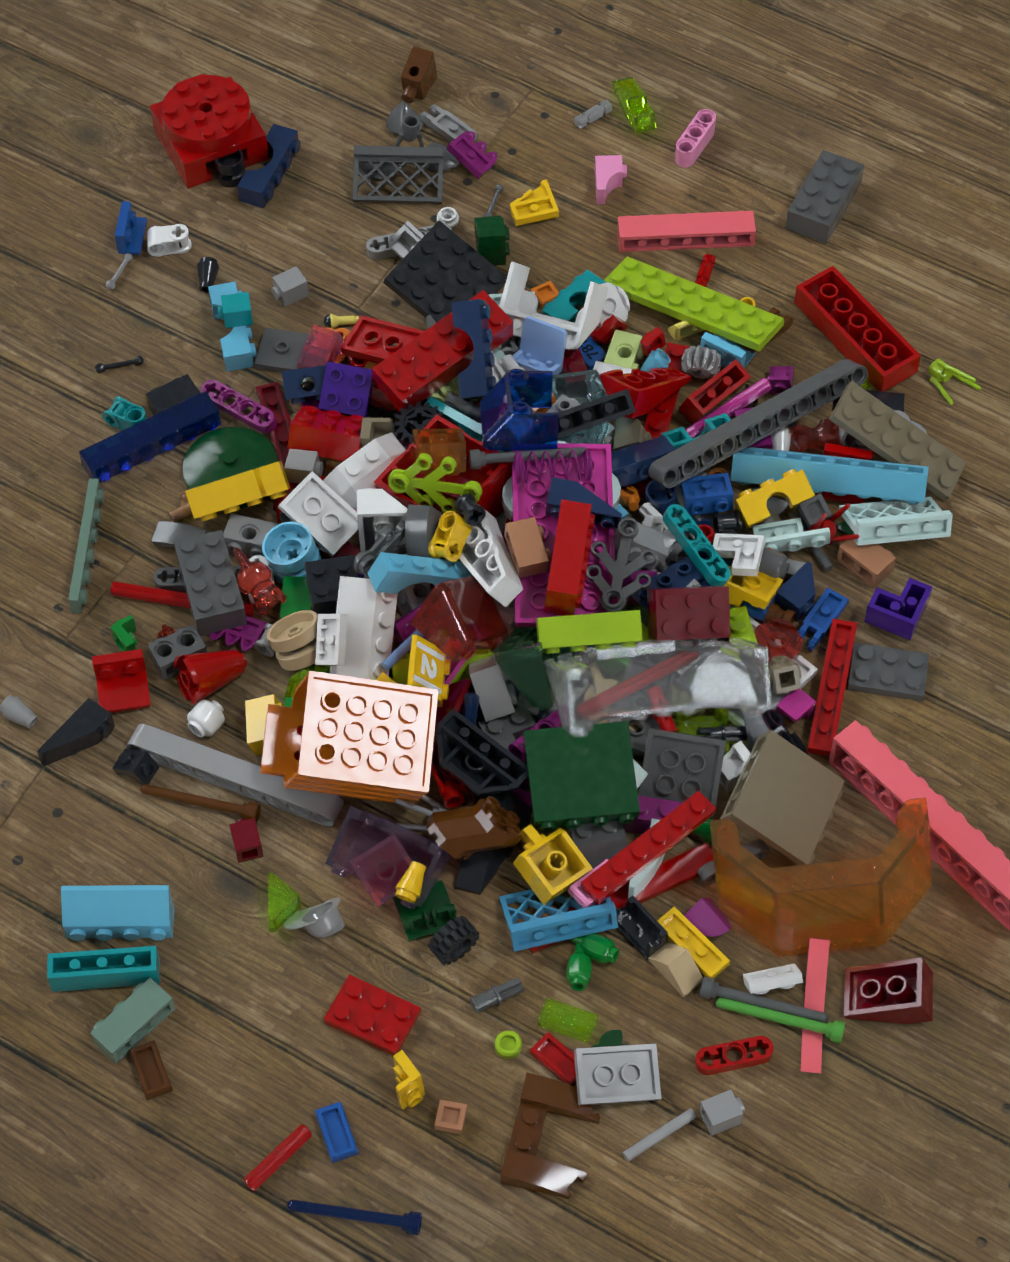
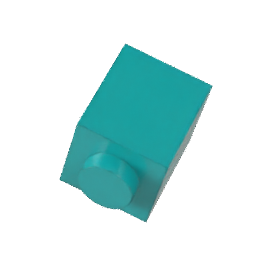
[217,292,253,328]

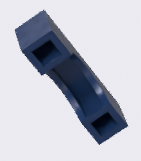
[237,124,301,208]
[451,299,497,400]

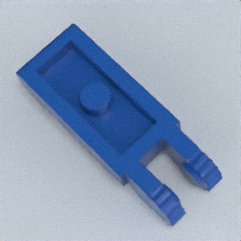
[793,588,849,652]

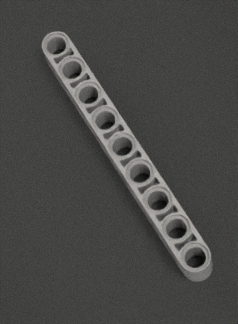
[126,724,344,827]

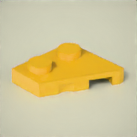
[510,179,559,226]

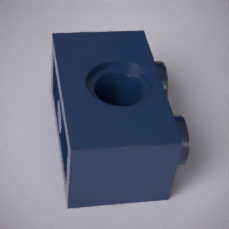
[281,365,326,404]

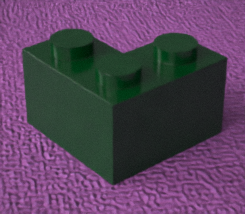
[474,215,510,266]

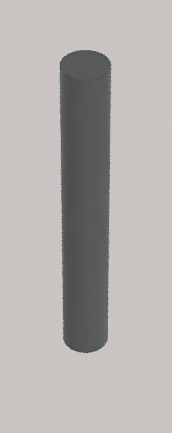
[788,512,833,572]

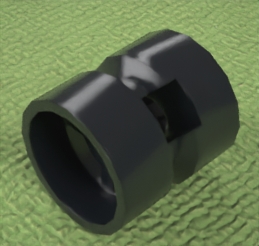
[214,149,246,188]

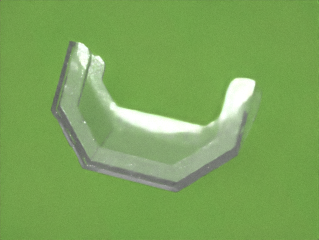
[544,638,772,737]

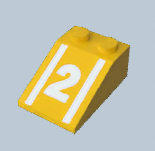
[407,634,451,707]

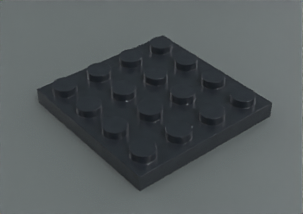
[383,220,507,323]

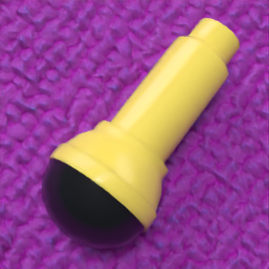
[324,314,359,329]

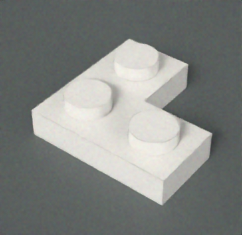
[713,533,765,576]

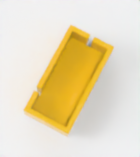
[185,461,290,522]

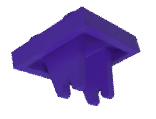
[319,361,373,417]

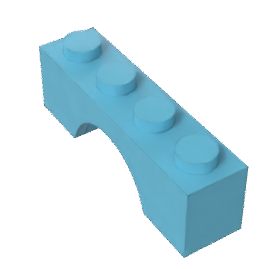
[208,282,257,372]
[368,552,474,601]

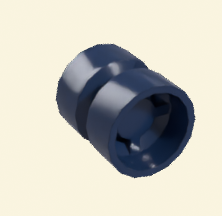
[645,480,677,517]

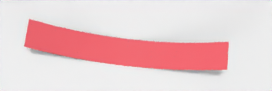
[801,938,830,1074]

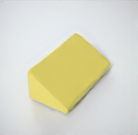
[668,321,704,341]

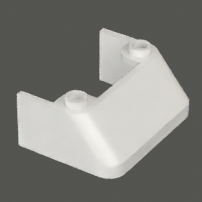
[499,262,608,350]

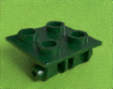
[392,880,457,942]

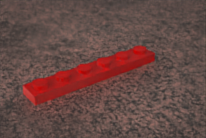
[807,619,857,756]
[581,791,717,905]

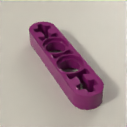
[200,379,277,433]

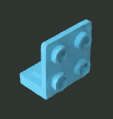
[700,332,757,369]

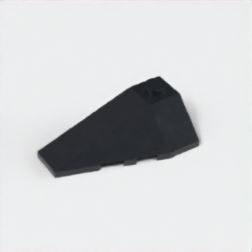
[735,673,809,755]
[455,791,533,895]

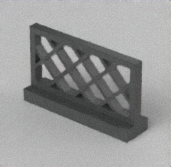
[353,146,444,204]

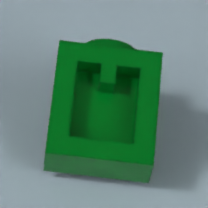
[110,615,138,652]

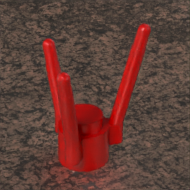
[810,503,860,545]
[431,763,468,808]

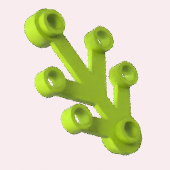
[388,453,482,513]

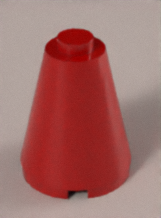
[174,650,247,704]

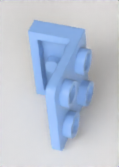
[512,316,567,383]

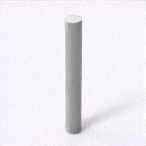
[622,1108,696,1162]

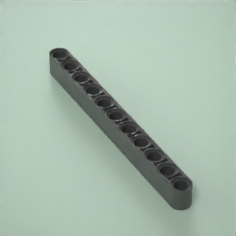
[648,359,868,488]

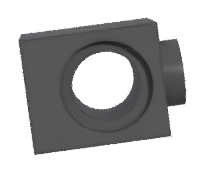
[796,493,832,529]

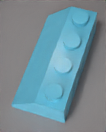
[61,885,175,941]

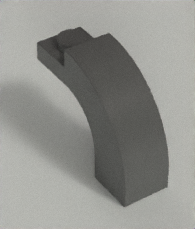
[405,504,446,560]

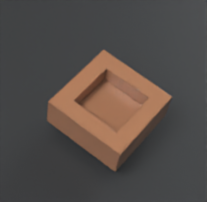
[434,1100,467,1134]

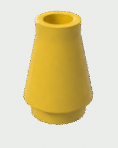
[395,861,426,903]

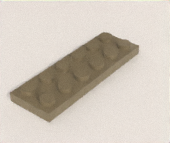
[829,381,967,501]

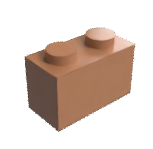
[504,517,551,578]
[837,533,896,588]

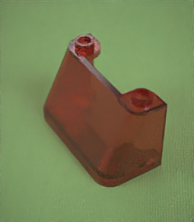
[410,576,509,662]

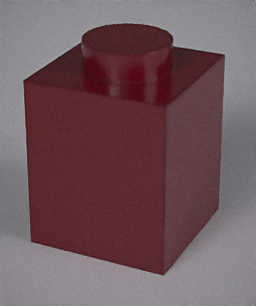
[229,818,264,863]

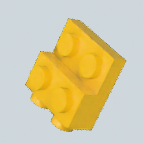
[724,566,783,610]

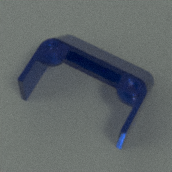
[480,369,558,451]

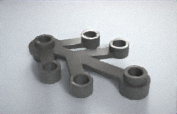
[586,517,656,612]
[354,520,407,579]

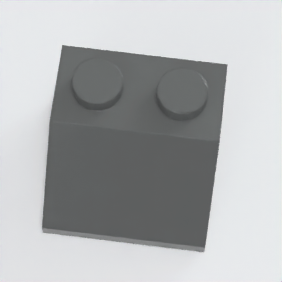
[568,821,627,870]

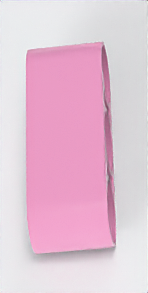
[675,109,716,168]

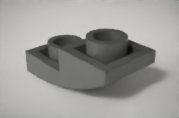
[151,521,208,547]

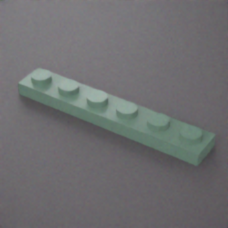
[68,478,105,614]

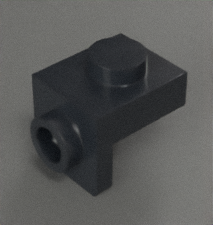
[112,749,159,785]

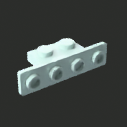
[753,518,830,552]

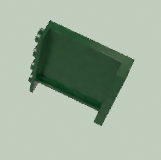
[523,721,640,831]

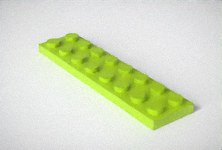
[604,256,784,352]

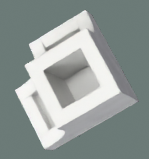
[720,741,750,793]

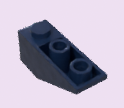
[545,477,622,529]

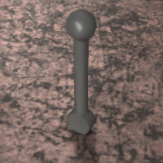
[483,184,504,217]

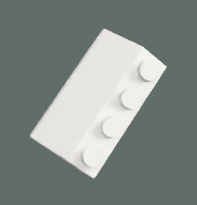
[357,488,408,555]
[330,576,398,680]

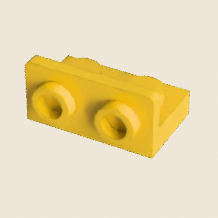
[393,1050,425,1110]

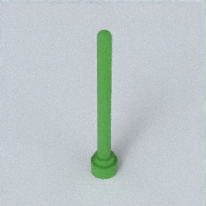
[715,997,846,1044]

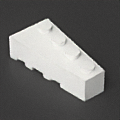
[459,504,523,607]

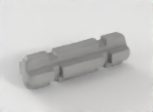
[574,100,612,129]

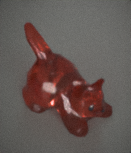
[790,418,840,453]
[234,547,287,615]

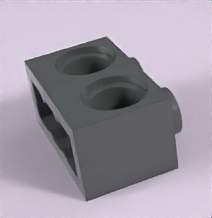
[148,625,207,680]

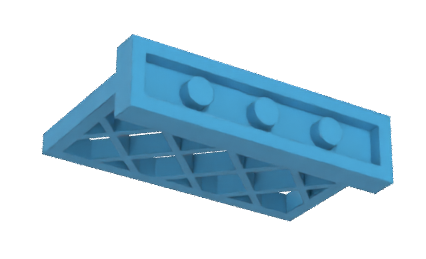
[499,889,618,952]

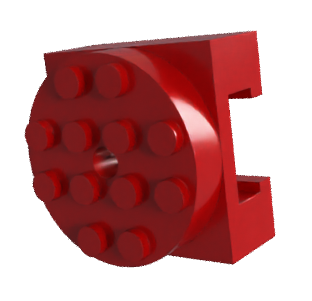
[150,74,269,189]

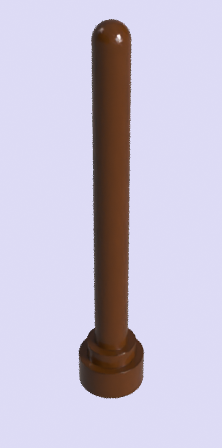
[140,784,261,824]

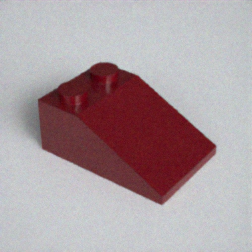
[844,958,933,1024]

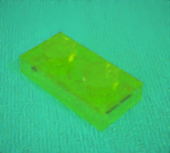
[538,998,598,1043]

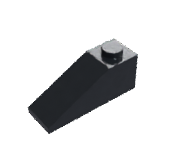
[37,698,115,766]

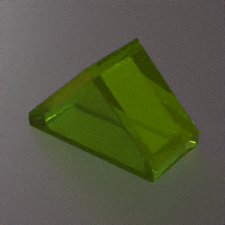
[268,872,302,932]

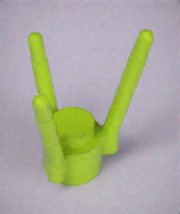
[928,358,981,405]

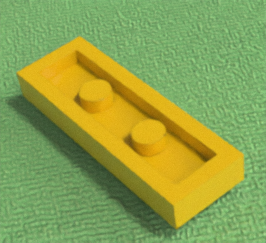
[657,907,730,978]

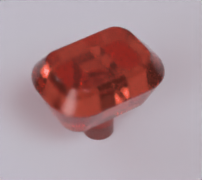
[157,624,176,639]

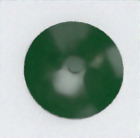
[183,427,278,509]

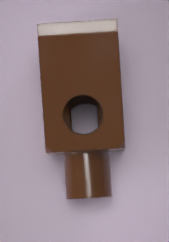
[401,46,437,103]

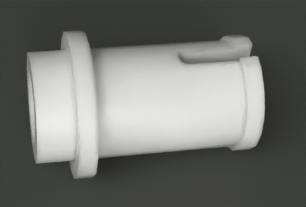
[500,355,526,385]

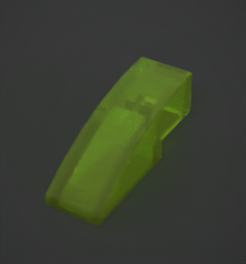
[612,77,656,134]

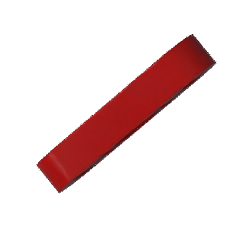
[695,1036,774,1075]

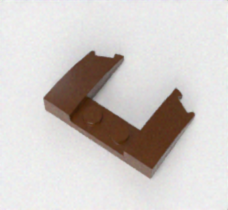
[500,1073,600,1199]

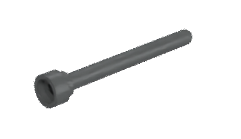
[469,447,588,470]
[699,976,829,1023]

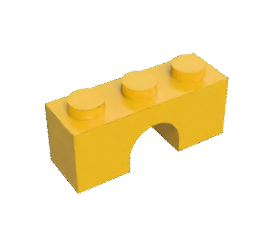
[734,469,815,529]

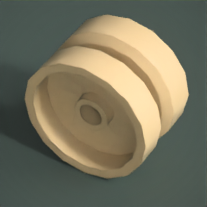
[266,610,318,671]

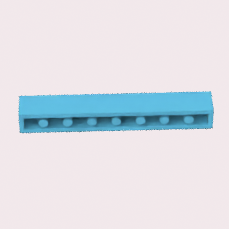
[731,447,929,504]

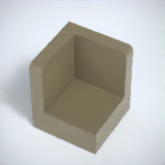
[360,418,395,447]

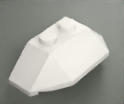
[323,432,406,509]

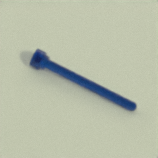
[287,1200,422,1235]

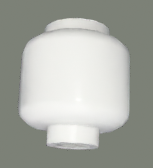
[187,700,225,738]

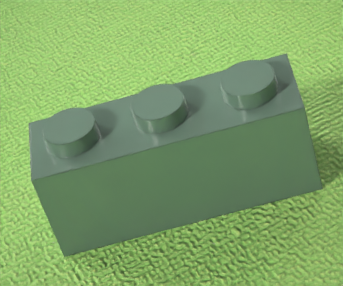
[90,978,175,1064]

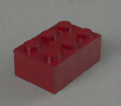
[647,586,730,641]

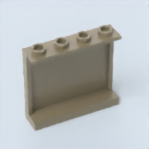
[719,730,845,871]

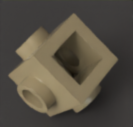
[762,655,801,694]

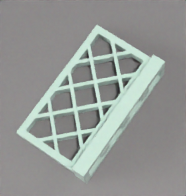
[839,497,953,546]

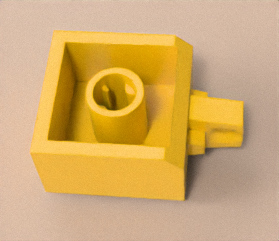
[513,824,593,905]

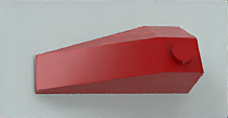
[600,368,691,419]

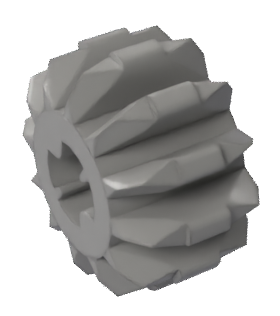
[682,345,721,380]

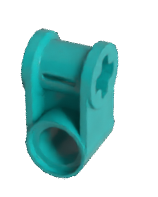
[102,396,149,437]

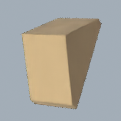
[648,942,703,997]

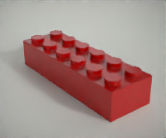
[794,266,921,392]
[372,290,514,412]

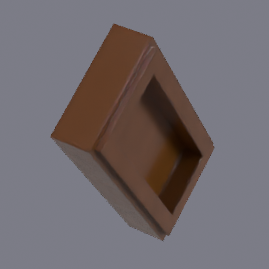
[129,1040,173,1101]

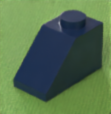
[775,561,815,622]

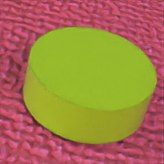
[495,1030,522,1060]

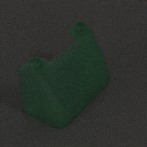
[493,627,579,710]

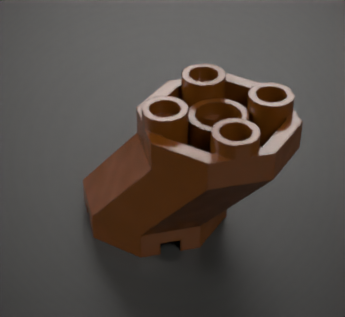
[427,796,522,860]

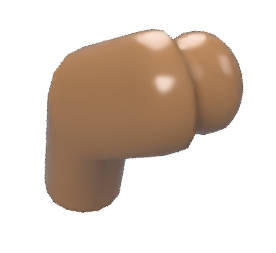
[169,490,192,522]

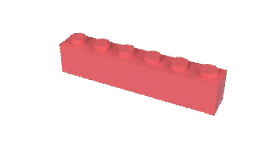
[617,211,756,252]

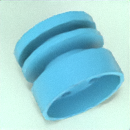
[262,521,322,584]

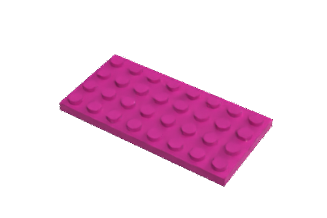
[512,443,616,627]

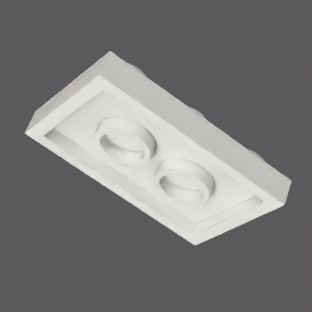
[278,471,358,557]

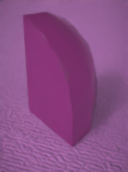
[684,898,731,937]

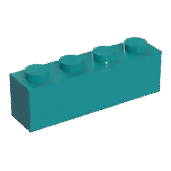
[47,946,160,992]

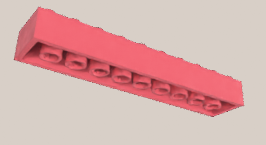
[829,720,1010,931]

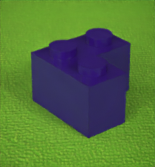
[864,578,932,640]

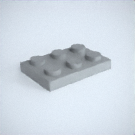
[574,1044,662,1105]

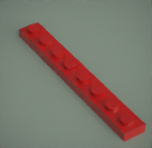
[631,342,690,499]

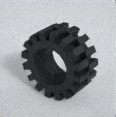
[428,916,480,965]

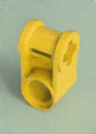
[428,511,472,562]

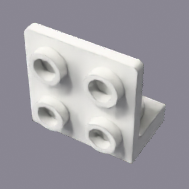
[315,614,347,666]

